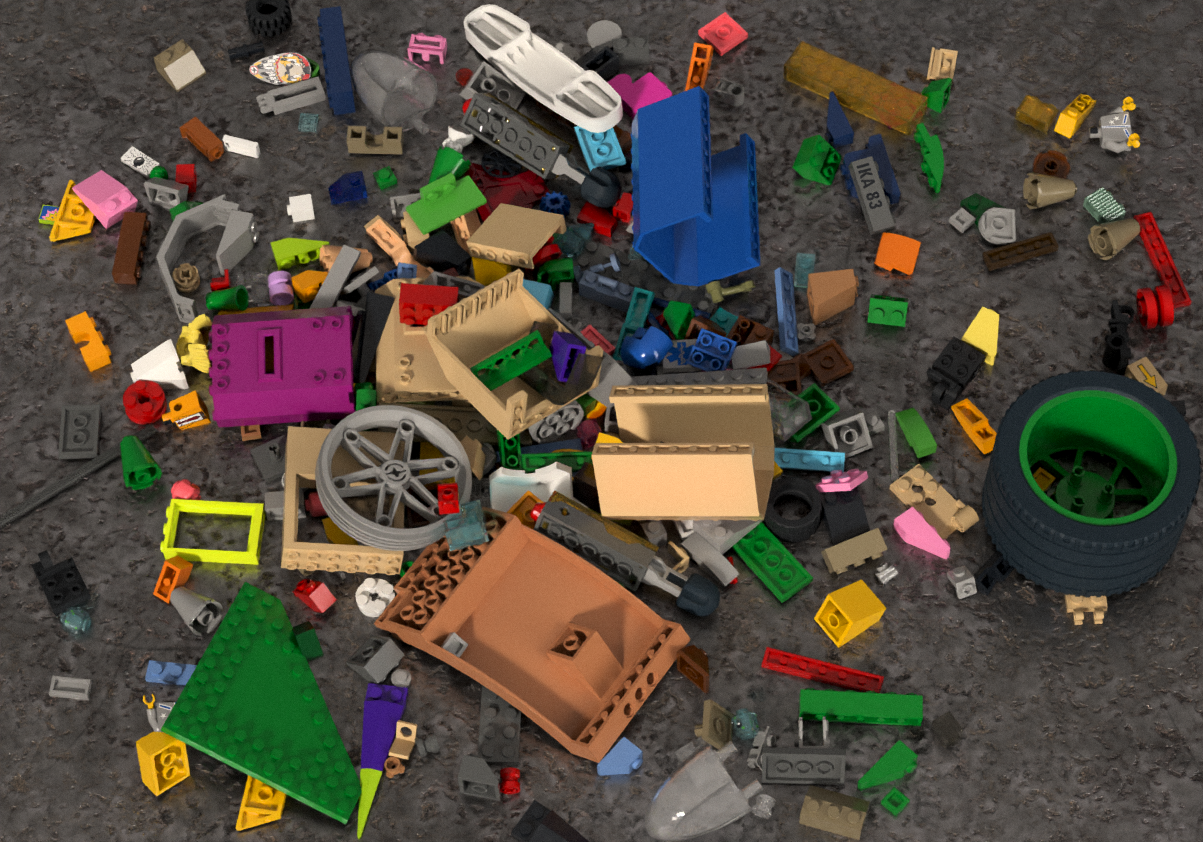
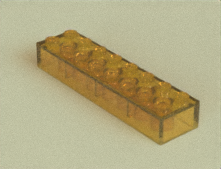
[784,41,928,135]

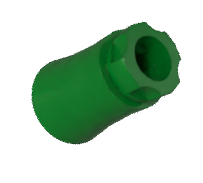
[205,285,249,311]

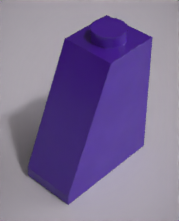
[550,330,586,384]

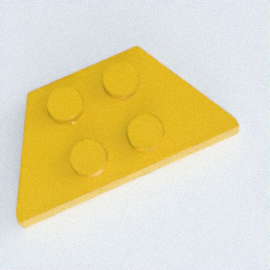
[49,180,96,242]
[236,775,287,831]

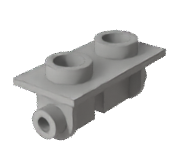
[747,726,776,771]

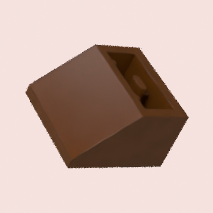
[726,315,774,347]

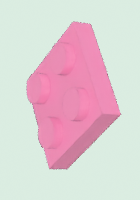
[815,469,868,492]

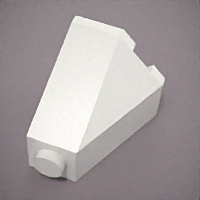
[130,339,189,389]

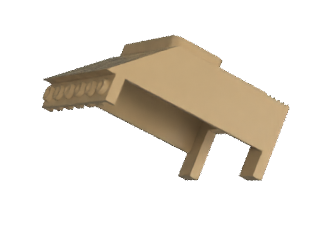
[423,269,603,440]

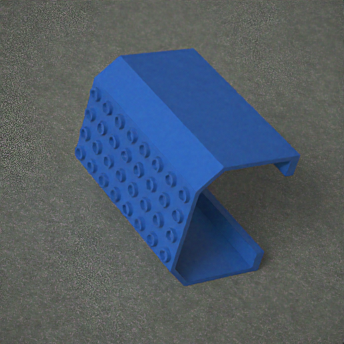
[630,86,761,287]

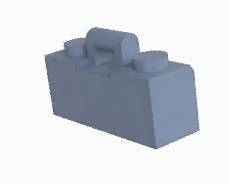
[579,270,635,313]

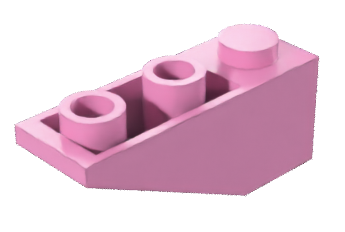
[893,507,951,559]

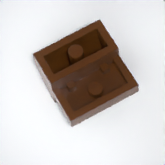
[767,359,802,399]

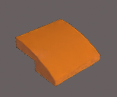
[874,232,921,275]

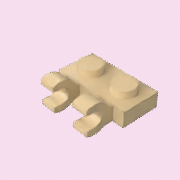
[1064,594,1108,625]

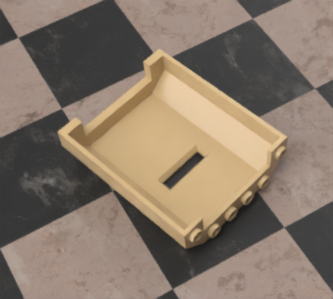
[375,276,486,407]

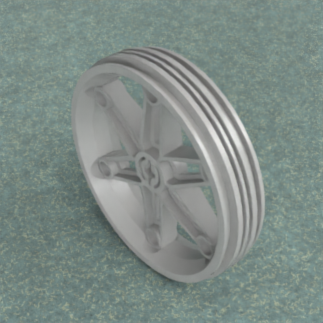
[315,405,472,551]

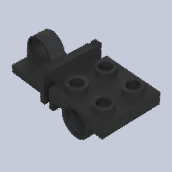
[1102,300,1135,375]
[926,336,986,410]
[32,550,91,614]

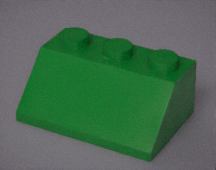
[771,383,840,443]

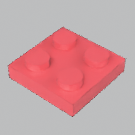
[698,12,748,56]

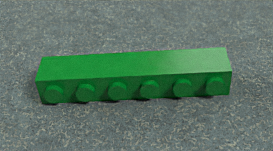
[798,688,923,726]

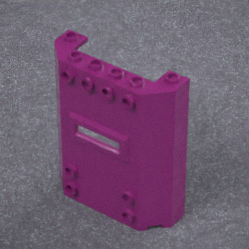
[209,306,356,428]

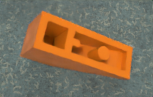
[685,43,714,91]

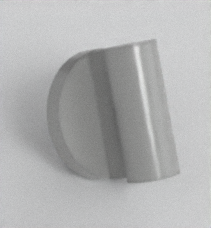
[875,562,898,585]

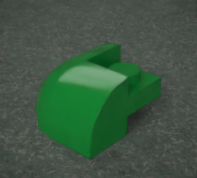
[537,258,574,291]

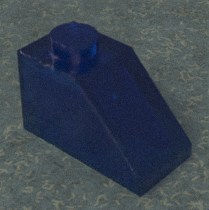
[328,171,367,204]

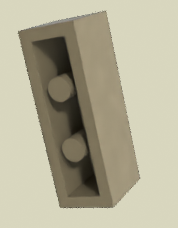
[821,528,887,575]

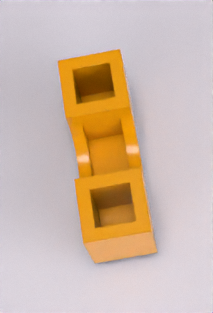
[65,311,112,372]

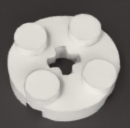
[355,578,395,617]

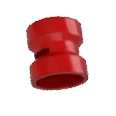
[500,767,520,794]

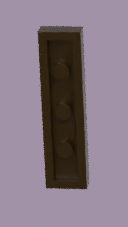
[982,232,1059,271]

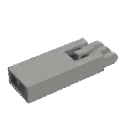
[256,76,326,115]

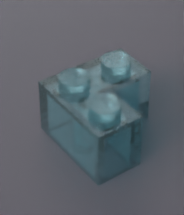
[443,499,489,551]

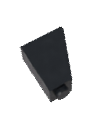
[413,229,472,277]

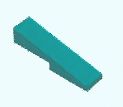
[613,287,655,362]

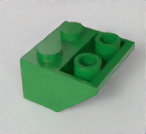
[792,135,842,185]

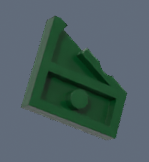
[960,193,1006,227]

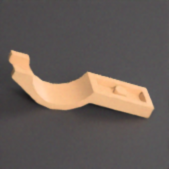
[366,219,434,278]

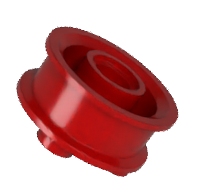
[123,380,167,425]

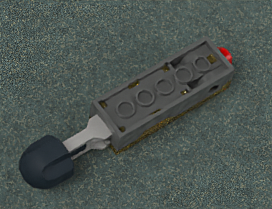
[460,93,622,208]
[530,490,720,617]

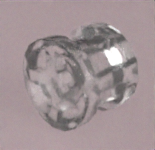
[751,794,776,819]

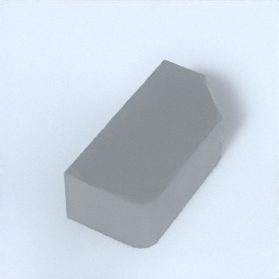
[559,282,572,321]

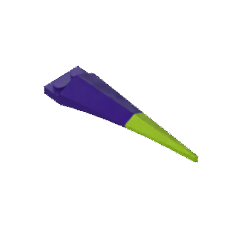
[357,683,409,839]

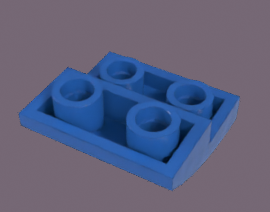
[686,328,738,372]

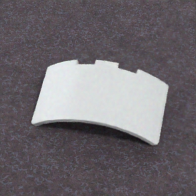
[489,462,573,513]

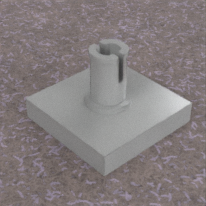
[340,266,379,297]

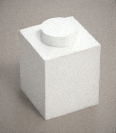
[287,194,315,222]

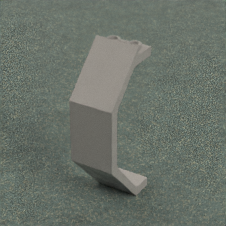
[156,194,241,323]

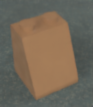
[807,269,859,325]

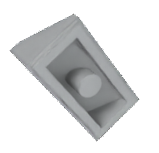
[731,340,770,370]

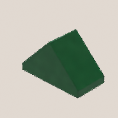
[292,621,324,662]

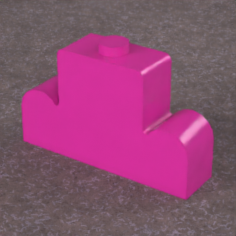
[607,72,672,120]

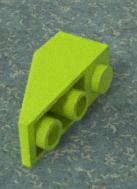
[271,238,330,270]

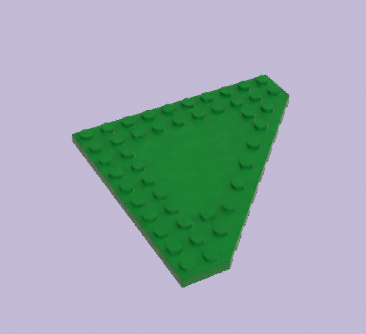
[161,582,362,824]

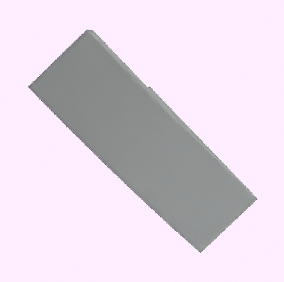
[681,532,739,587]

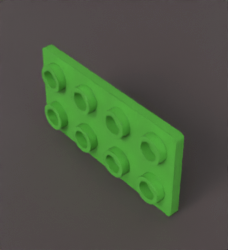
[406,172,487,235]

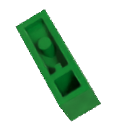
[857,740,918,792]

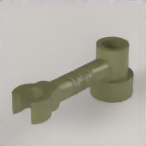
[705,280,755,303]

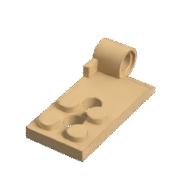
[890,464,979,539]

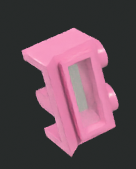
[407,33,447,64]

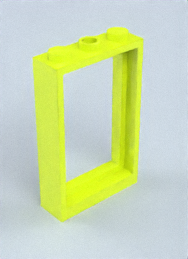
[160,499,266,565]

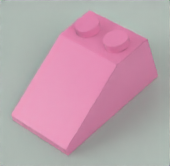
[72,170,138,229]

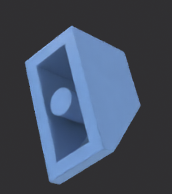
[597,737,643,776]

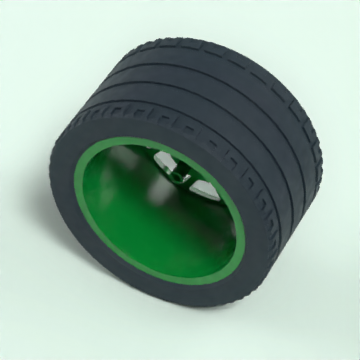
[982,370,1201,598]

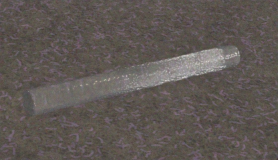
[888,410,899,481]

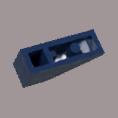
[824,91,854,149]

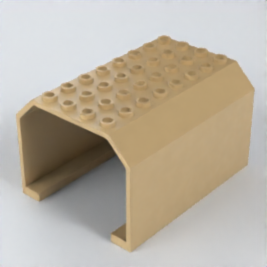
[592,384,775,521]

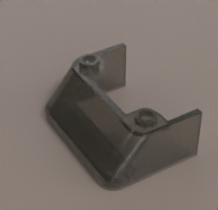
[517,321,603,405]

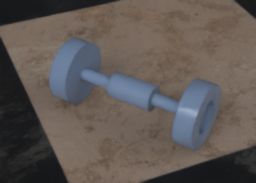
[573,253,621,284]

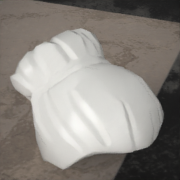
[442,124,475,153]

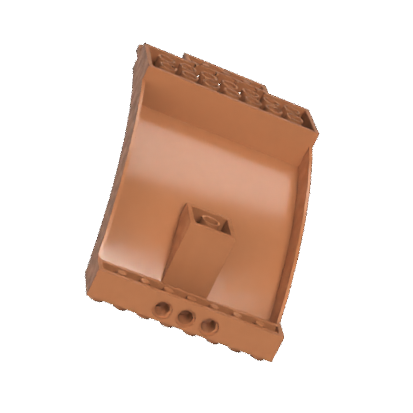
[374,505,691,763]

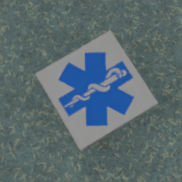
[663,339,702,373]

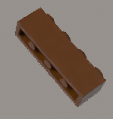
[112,212,151,285]

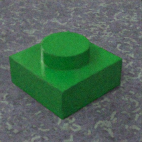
[373,166,397,190]

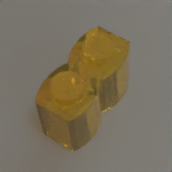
[1015,95,1059,133]

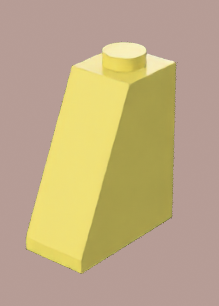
[961,306,999,366]

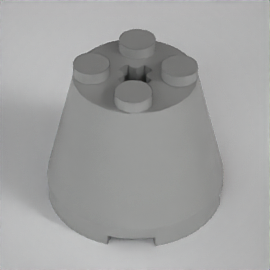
[528,400,584,444]

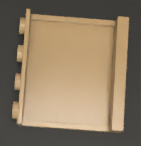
[466,203,567,269]

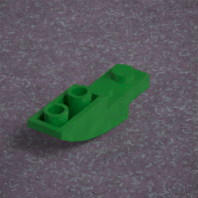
[914,123,944,193]
[496,428,522,470]

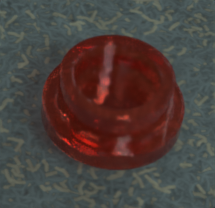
[455,68,473,85]

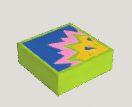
[38,205,60,225]

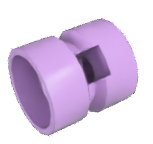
[268,271,294,305]

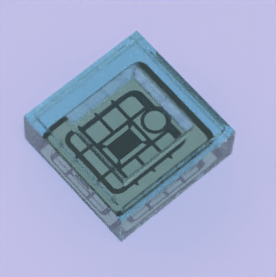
[298,113,319,132]

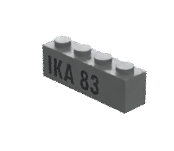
[848,156,896,235]

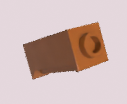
[180,116,225,162]

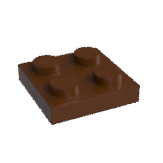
[803,339,854,387]

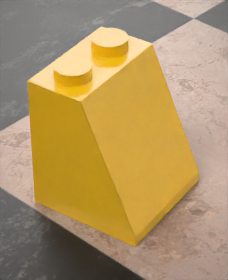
[814,579,886,648]

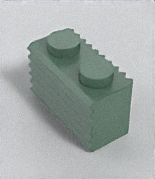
[1083,187,1126,224]

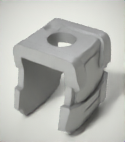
[794,717,830,749]

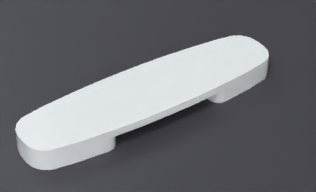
[463,4,623,133]

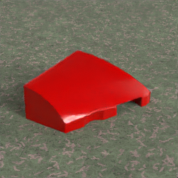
[577,201,618,238]

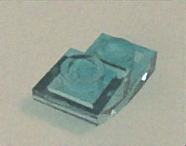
[794,253,815,288]

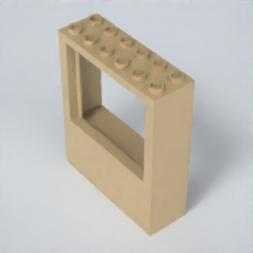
[281,426,405,575]

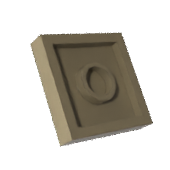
[694,700,734,753]

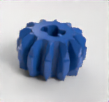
[539,191,571,218]

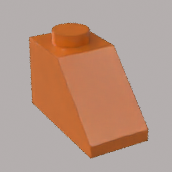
[153,555,193,604]

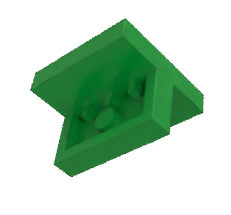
[867,294,908,327]

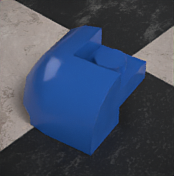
[621,326,674,369]

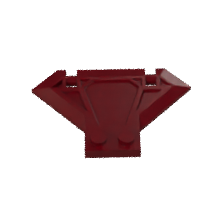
[464,162,551,222]

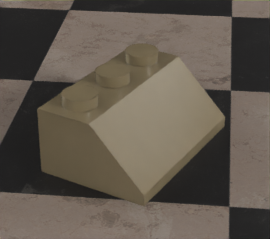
[799,785,870,840]

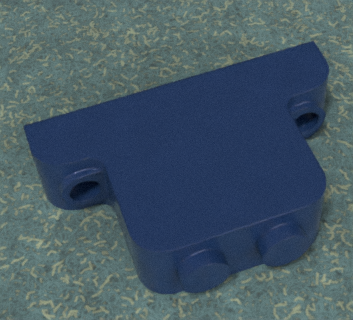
[840,134,900,204]

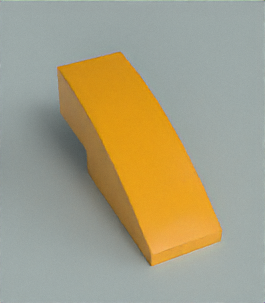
[951,398,997,455]

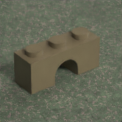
[347,126,404,154]

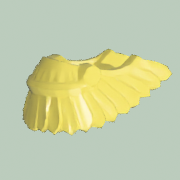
[176,314,212,373]

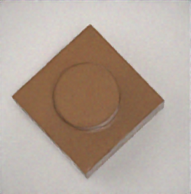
[240,425,262,441]

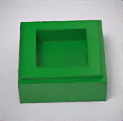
[880,787,910,816]

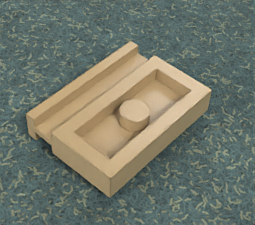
[927,47,958,83]

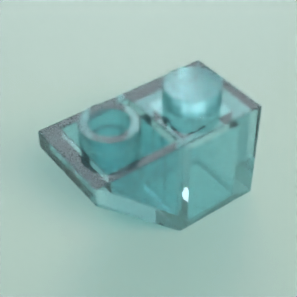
[553,223,594,258]

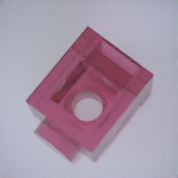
[576,418,602,449]

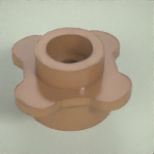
[384,756,405,778]

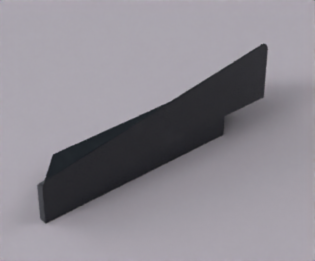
[352,292,395,384]

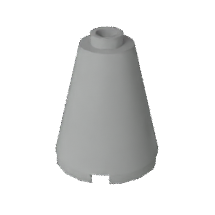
[170,586,223,636]

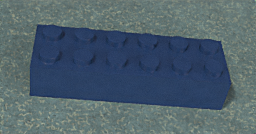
[317,6,356,115]

